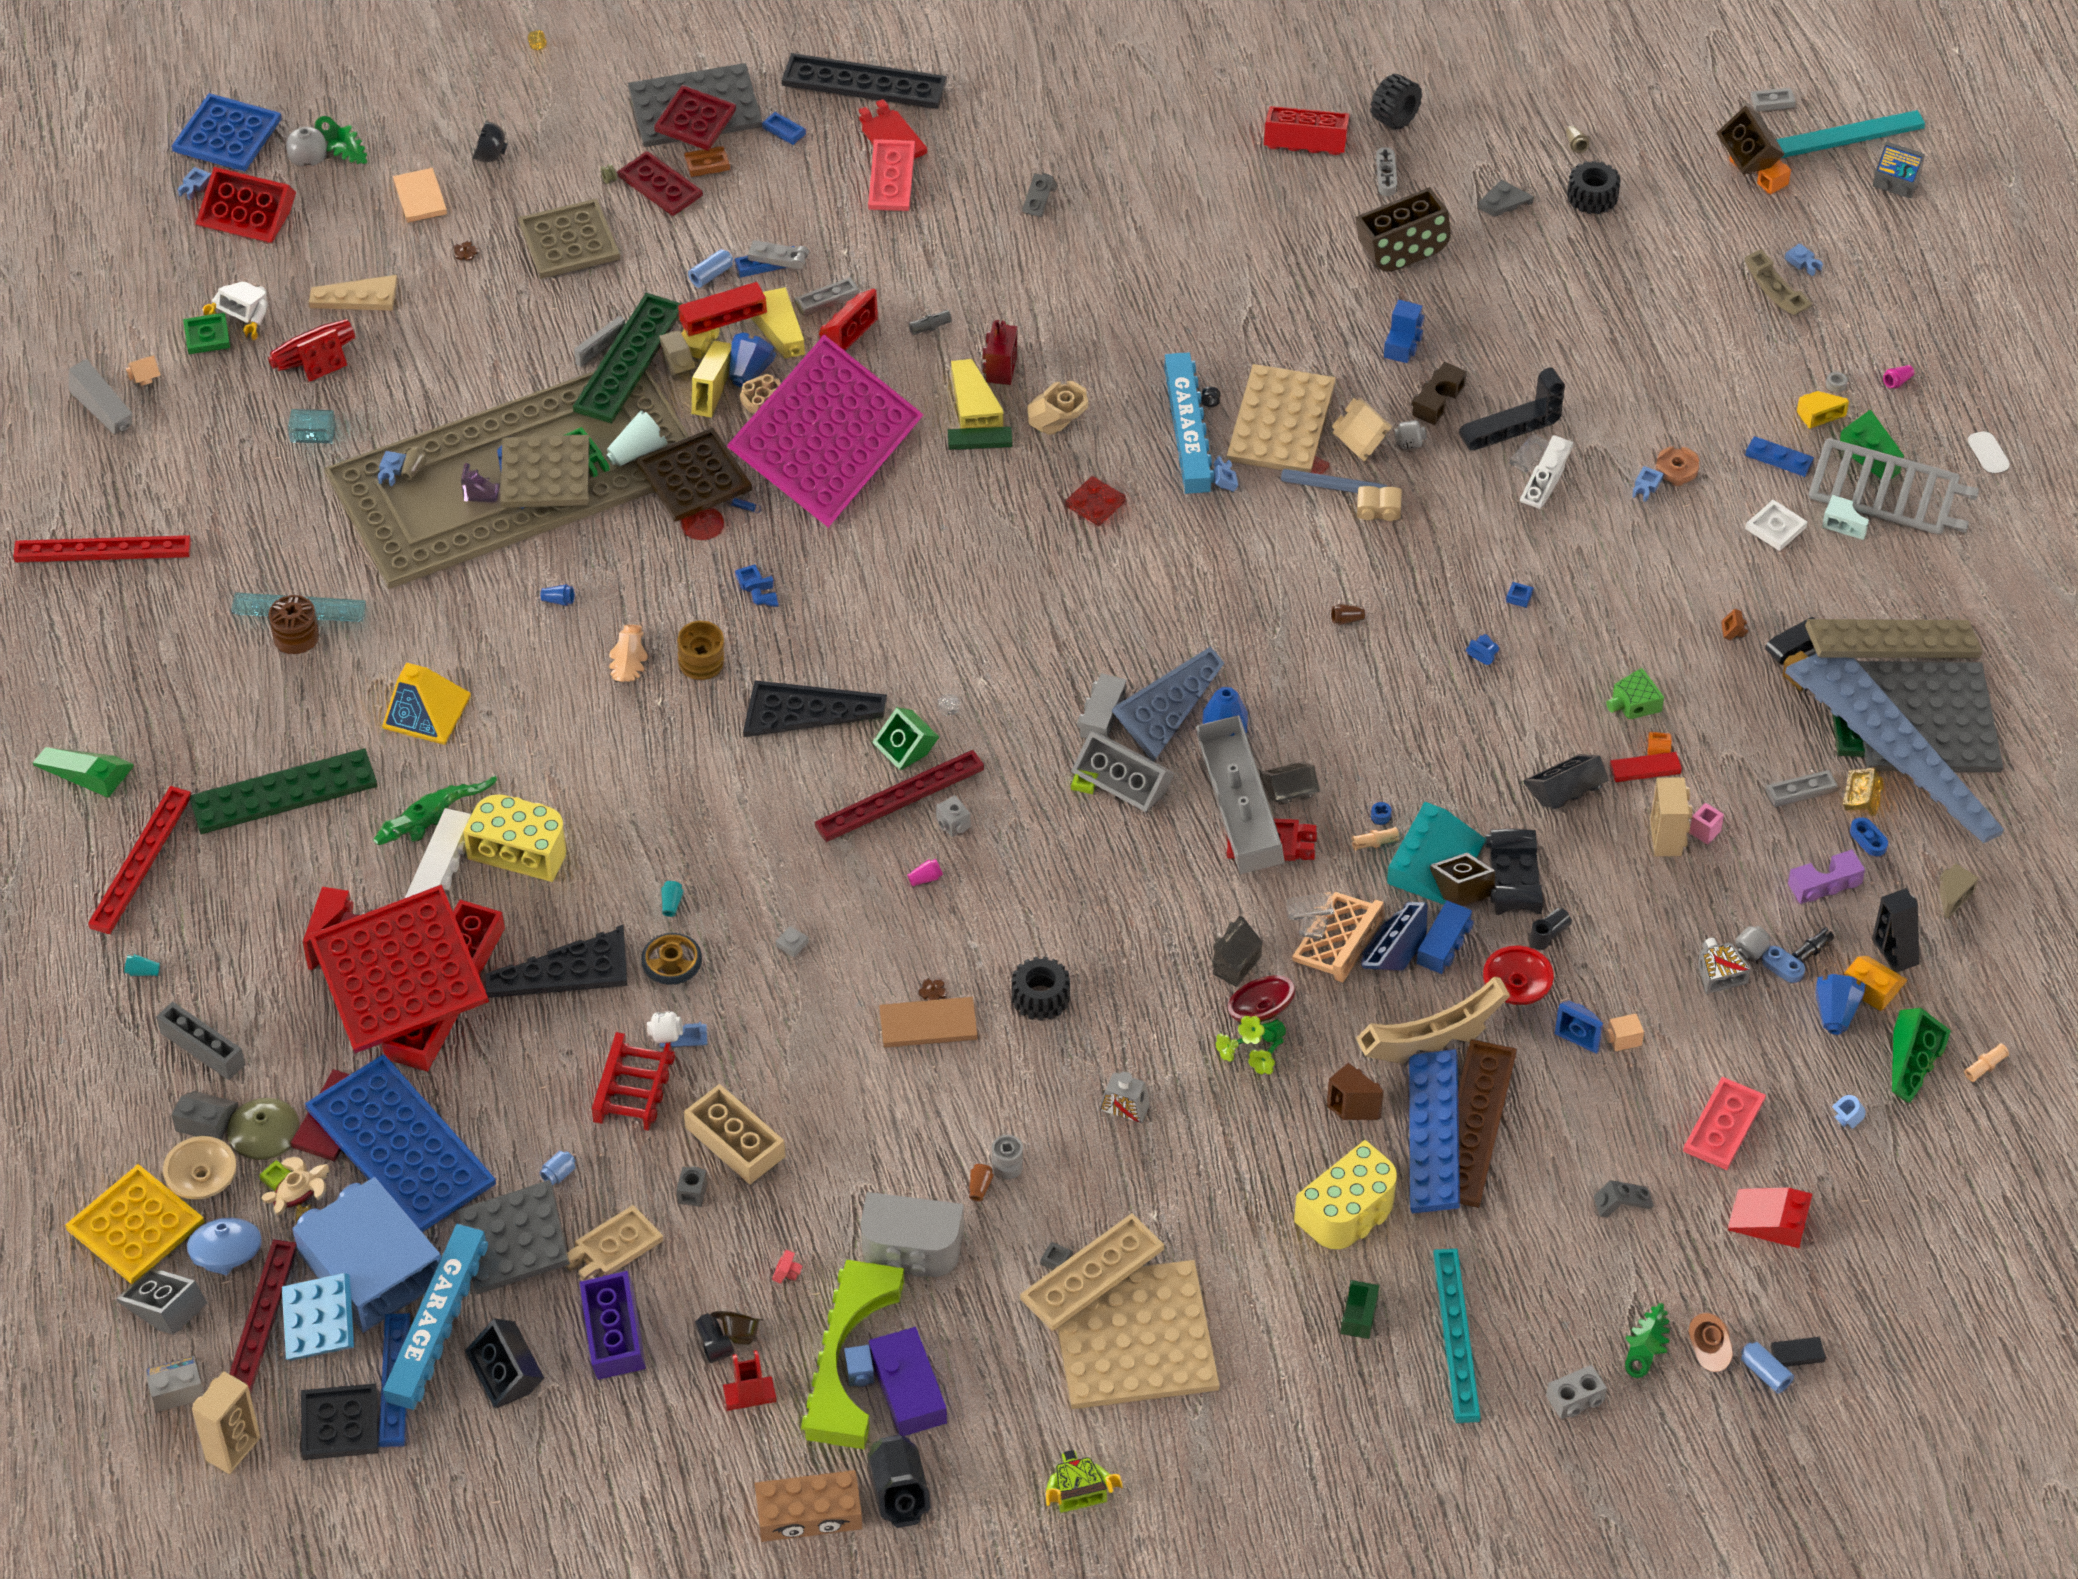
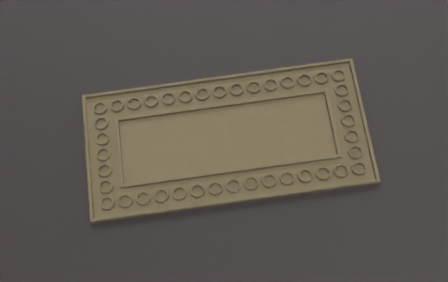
[324,369,689,589]

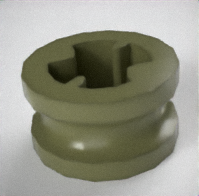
[600,164,617,184]

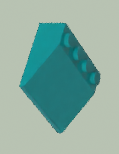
[1387,801,1485,905]

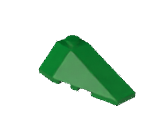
[33,747,134,798]
[1892,1008,1951,1103]

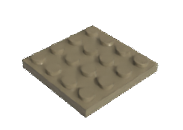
[518,198,620,279]
[500,435,589,508]

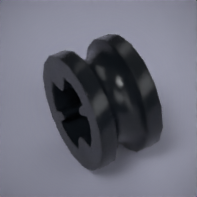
[1201,386,1221,407]

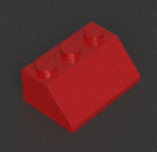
[819,288,878,351]

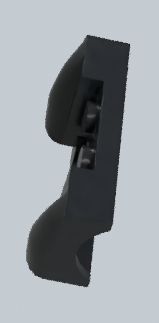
[1485,828,1543,915]

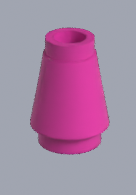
[1883,365,1914,389]
[907,859,943,887]

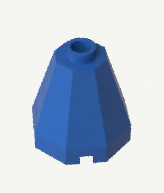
[729,332,776,387]
[1203,687,1248,736]
[1815,974,1865,1035]

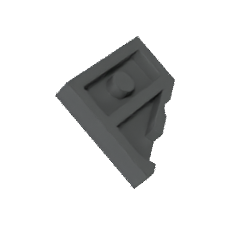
[1478,179,1534,217]

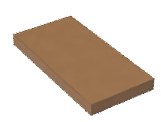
[879,997,978,1048]

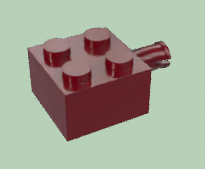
[982,320,1018,385]

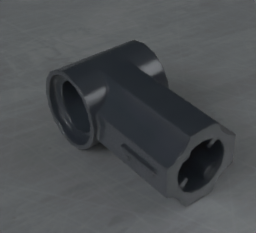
[1529,908,1572,950]
[695,1313,734,1364]

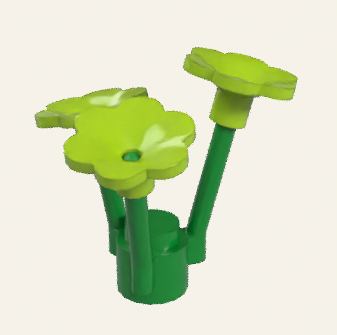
[1215,1016,1286,1075]

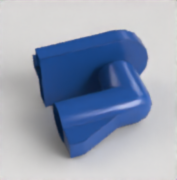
[745,576,778,607]
[1465,634,1499,665]

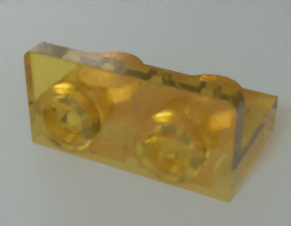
[1843,768,1884,816]

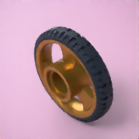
[641,932,702,985]

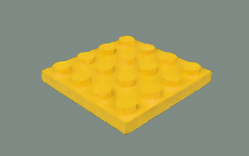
[65,1164,205,1284]

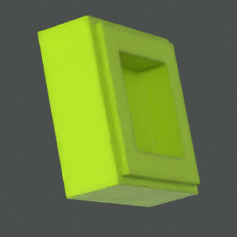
[1071,769,1099,794]
[259,1160,291,1191]

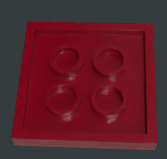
[654,85,736,151]

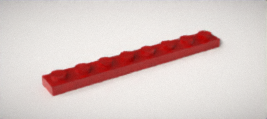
[13,535,191,563]
[88,786,191,935]

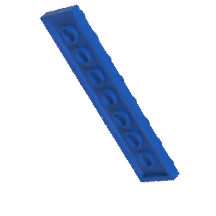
[1409,1049,1460,1214]

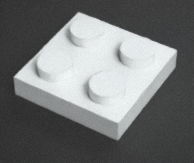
[1745,500,1807,551]

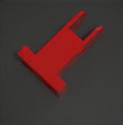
[723,1350,777,1411]

